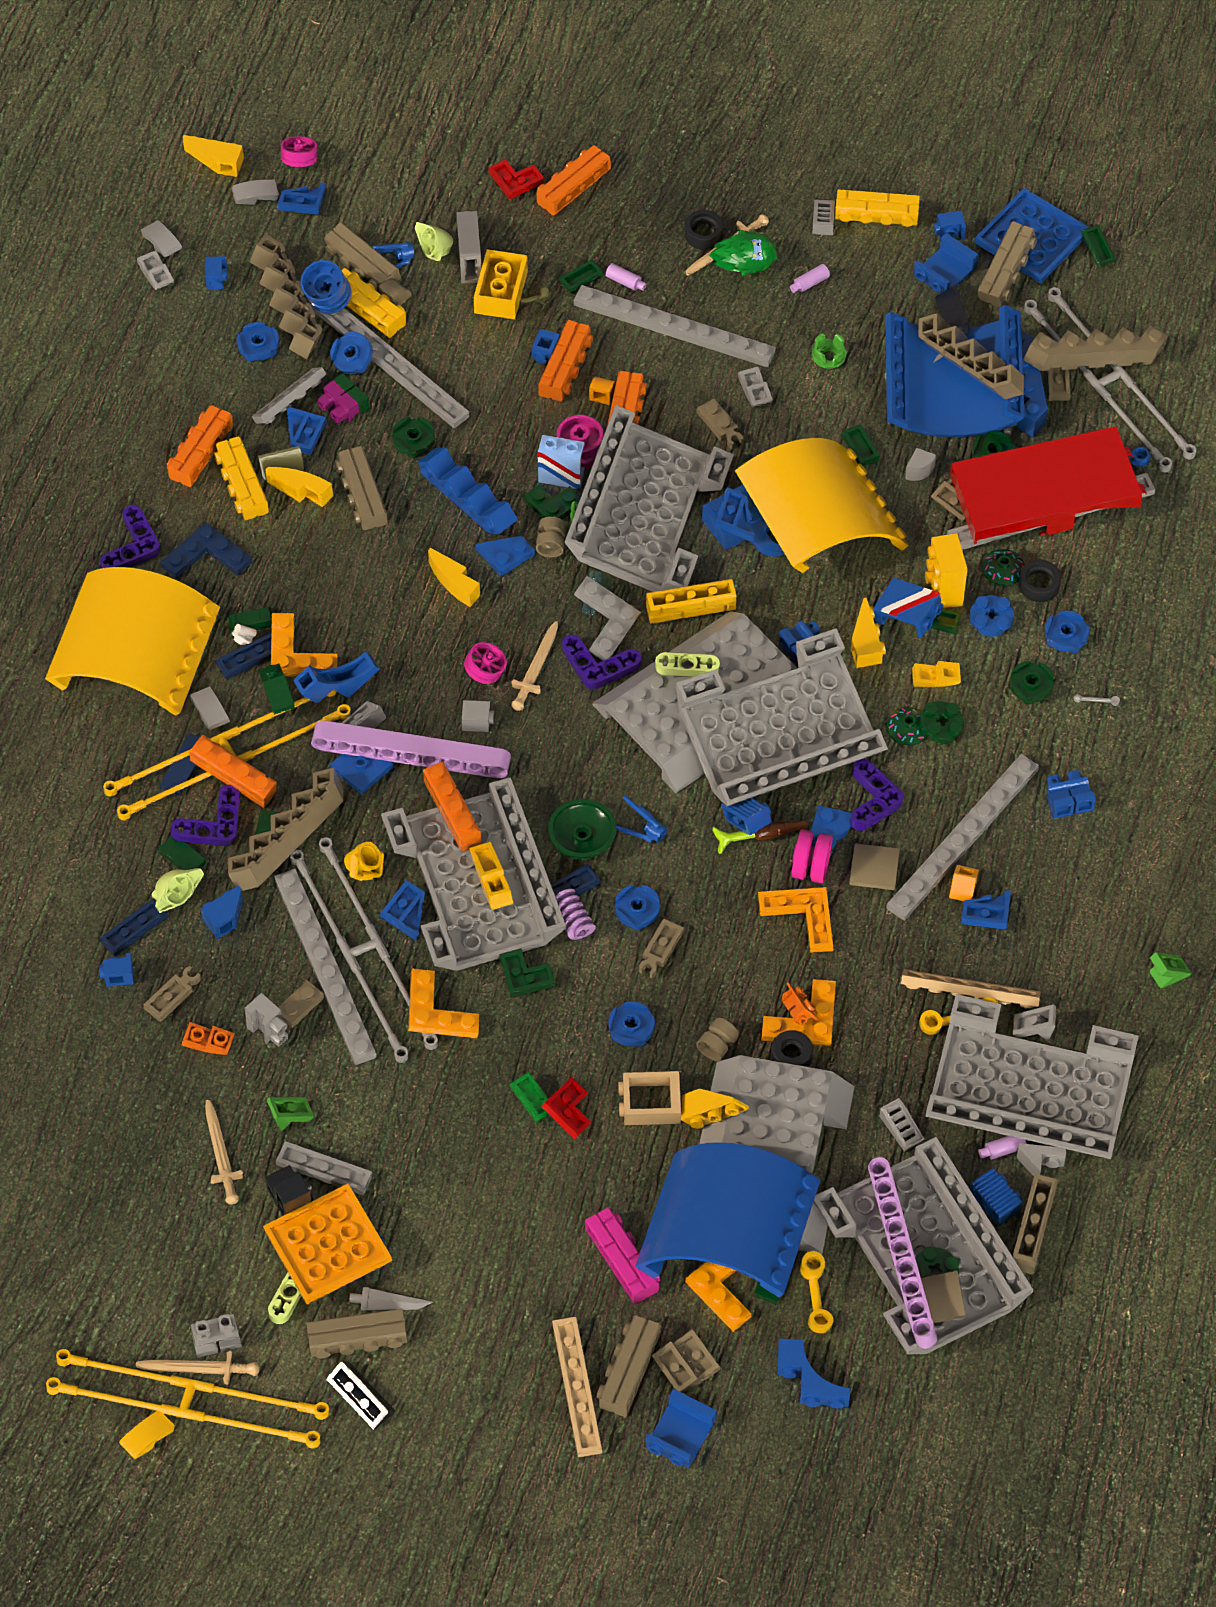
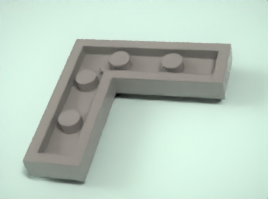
[574,576,641,661]

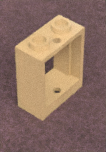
[618,1071,681,1125]

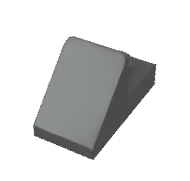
[1013,1004,1056,1041]
[1017,1143,1066,1176]

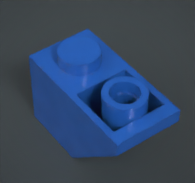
[201,886,243,939]

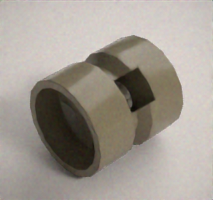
[536,517,567,558]
[696,1018,739,1062]

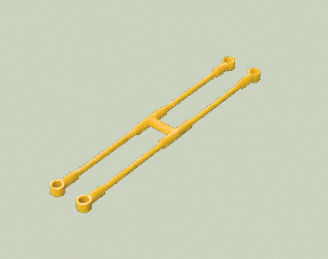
[103,690,351,821]
[46,1349,329,1448]

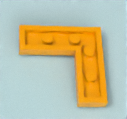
[271,613,337,677]
[758,887,833,953]
[408,968,479,1038]
[762,979,836,1046]
[685,1262,751,1332]

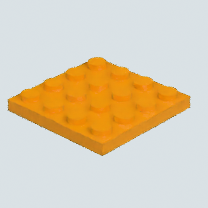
[263,1183,392,1304]

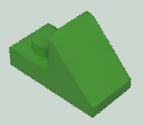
[1150,952,1192,988]
[267,1097,314,1132]

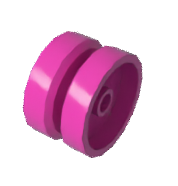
[557,415,603,470]
[792,829,833,884]

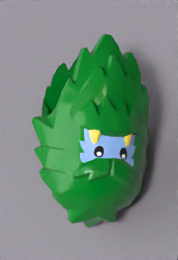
[709,230,777,276]

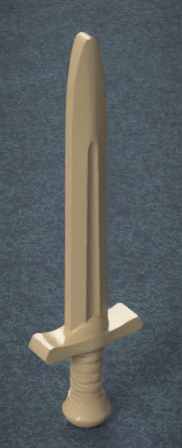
[685,214,769,275]
[512,621,558,711]
[205,1100,243,1205]
[136,1351,259,1385]

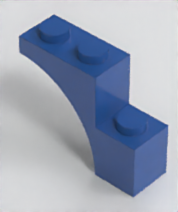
[293,652,380,704]
[777,1339,850,1409]

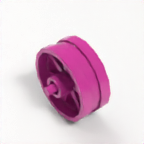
[281,136,318,167]
[464,642,507,684]

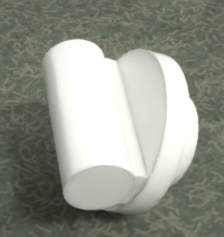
[232,624,257,646]

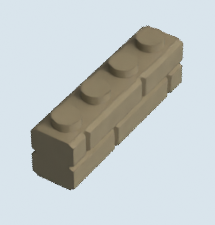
[324,222,401,291]
[978,222,1037,307]
[336,446,387,531]
[1012,1174,1058,1274]
[306,1309,407,1359]
[597,1315,661,1417]

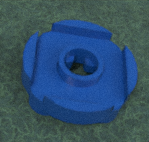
[237,322,279,362]
[330,332,373,374]
[970,596,1014,637]
[1045,611,1089,653]
[615,885,660,930]
[608,1001,655,1047]

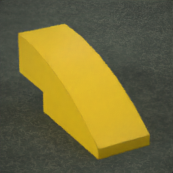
[266,467,333,507]
[428,548,480,607]
[469,842,513,910]

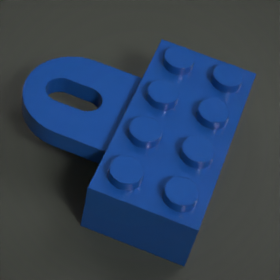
[702,485,785,557]

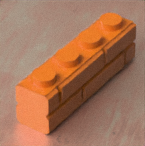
[537,145,611,216]
[538,320,593,402]
[607,371,647,426]
[167,405,233,487]
[190,735,277,808]
[423,762,482,852]

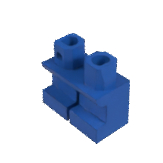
[779,620,820,668]
[1046,770,1096,819]

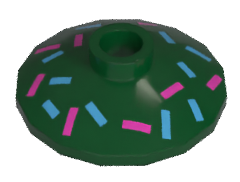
[982,549,1025,586]
[887,707,928,745]

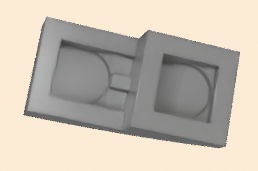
[232,180,279,205]
[141,220,182,257]
[137,250,174,290]
[738,367,773,407]
[190,686,230,731]

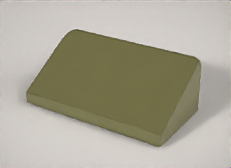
[258,446,304,480]

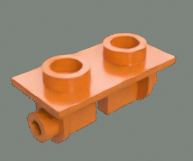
[782,982,818,1025]

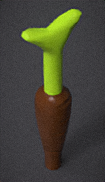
[712,820,807,854]

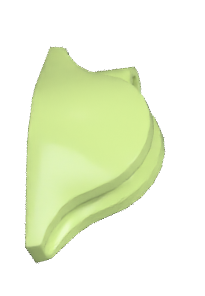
[415,222,453,261]
[152,868,204,913]

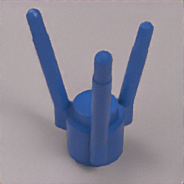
[373,242,414,268]
[616,796,668,844]

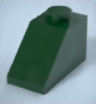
[258,663,295,715]

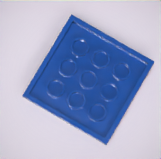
[974,188,1089,284]

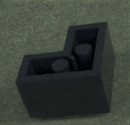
[265,1165,314,1216]

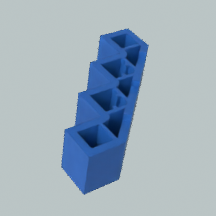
[1016,330,1048,437]
[417,448,518,534]

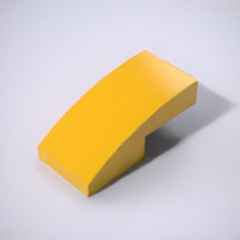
[912,661,961,687]
[119,1411,175,1459]

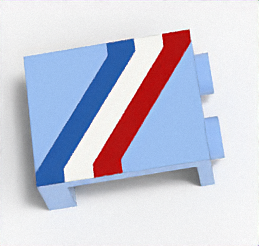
[538,435,585,489]

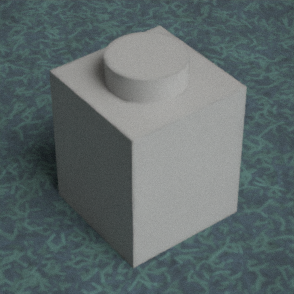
[462,700,494,732]

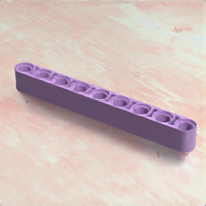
[311,721,511,778]
[868,1157,937,1349]

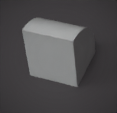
[906,448,936,481]

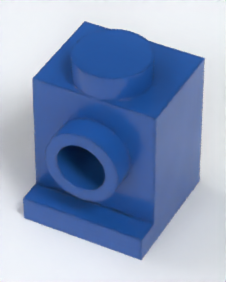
[933,211,966,240]
[205,256,228,290]
[532,329,560,364]
[99,953,134,987]

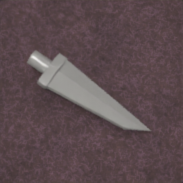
[349,1287,433,1311]

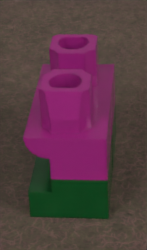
[318,373,369,423]

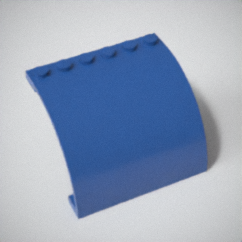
[885,305,1024,437]
[635,1142,821,1297]

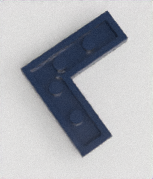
[160,522,253,578]

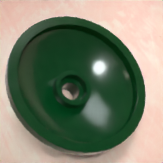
[548,799,616,859]

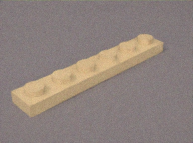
[901,969,1041,1008]
[552,1317,602,1457]

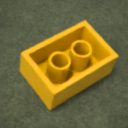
[474,249,528,320]
[925,533,967,609]

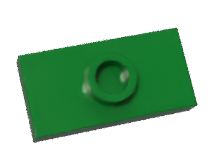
[509,1072,549,1123]

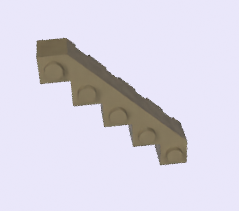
[250,234,323,359]
[919,313,1024,399]
[1023,325,1168,371]
[228,767,343,891]

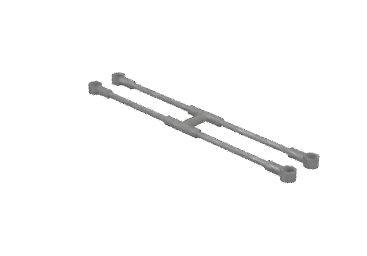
[1024,287,1196,472]
[290,837,438,1063]

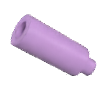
[606,263,647,291]
[790,264,830,293]
[978,1136,1026,1160]

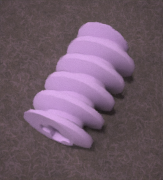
[555,889,596,940]

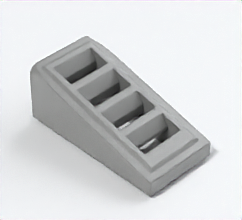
[812,200,835,235]
[879,1098,925,1152]

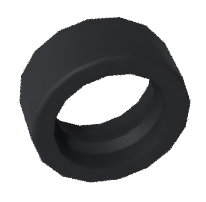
[685,210,723,250]
[1019,559,1061,602]

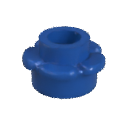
[1129,447,1151,467]

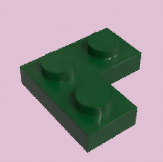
[523,484,581,519]
[499,949,555,997]

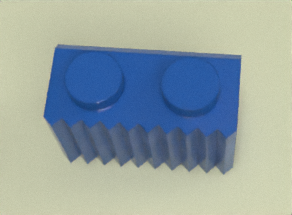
[721,797,772,836]
[970,1168,1022,1226]

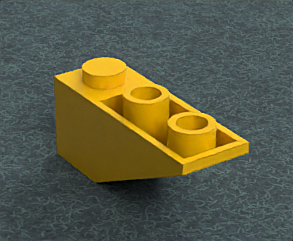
[183,135,244,177]
[851,598,886,668]
[681,1088,749,1129]

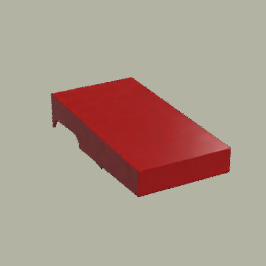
[950,426,1147,544]

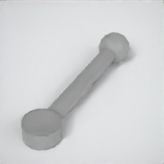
[1074,694,1120,706]

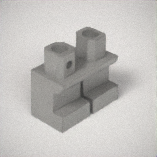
[245,993,288,1047]
[191,1314,242,1358]

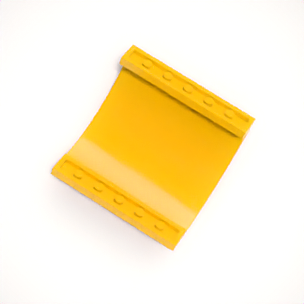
[735,438,909,573]
[45,567,220,716]

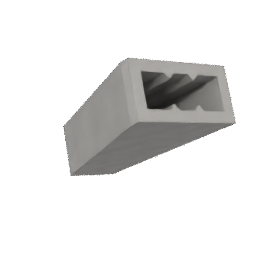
[456,211,481,284]

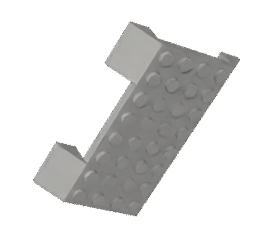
[565,405,734,592]
[593,612,797,793]
[675,628,888,806]
[381,777,566,971]
[925,994,1139,1159]
[699,1055,854,1254]
[814,1137,1033,1354]

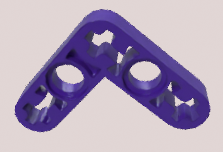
[100,505,160,568]
[562,635,642,689]
[850,759,904,831]
[170,785,239,846]

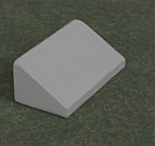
[342,701,386,729]

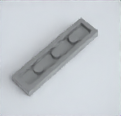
[252,367,327,424]
[276,1141,372,1195]

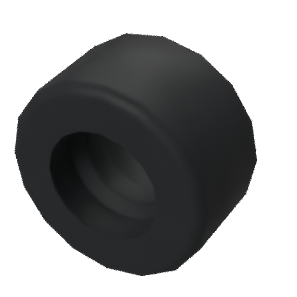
[771,1030,813,1067]

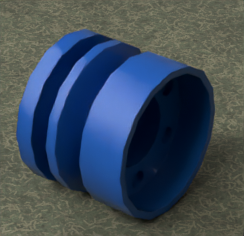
[300,260,352,314]

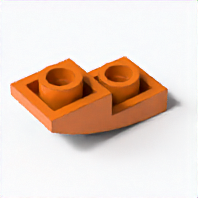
[181,1022,235,1055]

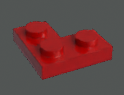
[488,159,544,200]
[541,1077,592,1140]

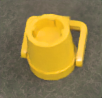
[344,841,384,881]

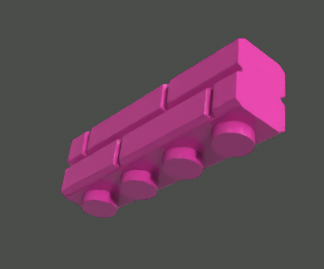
[585,1208,660,1304]

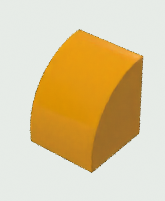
[589,376,616,405]
[949,865,979,901]

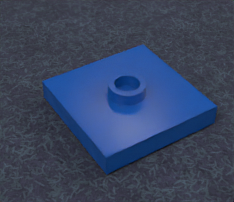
[330,754,393,795]

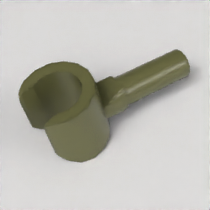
[521,287,550,304]

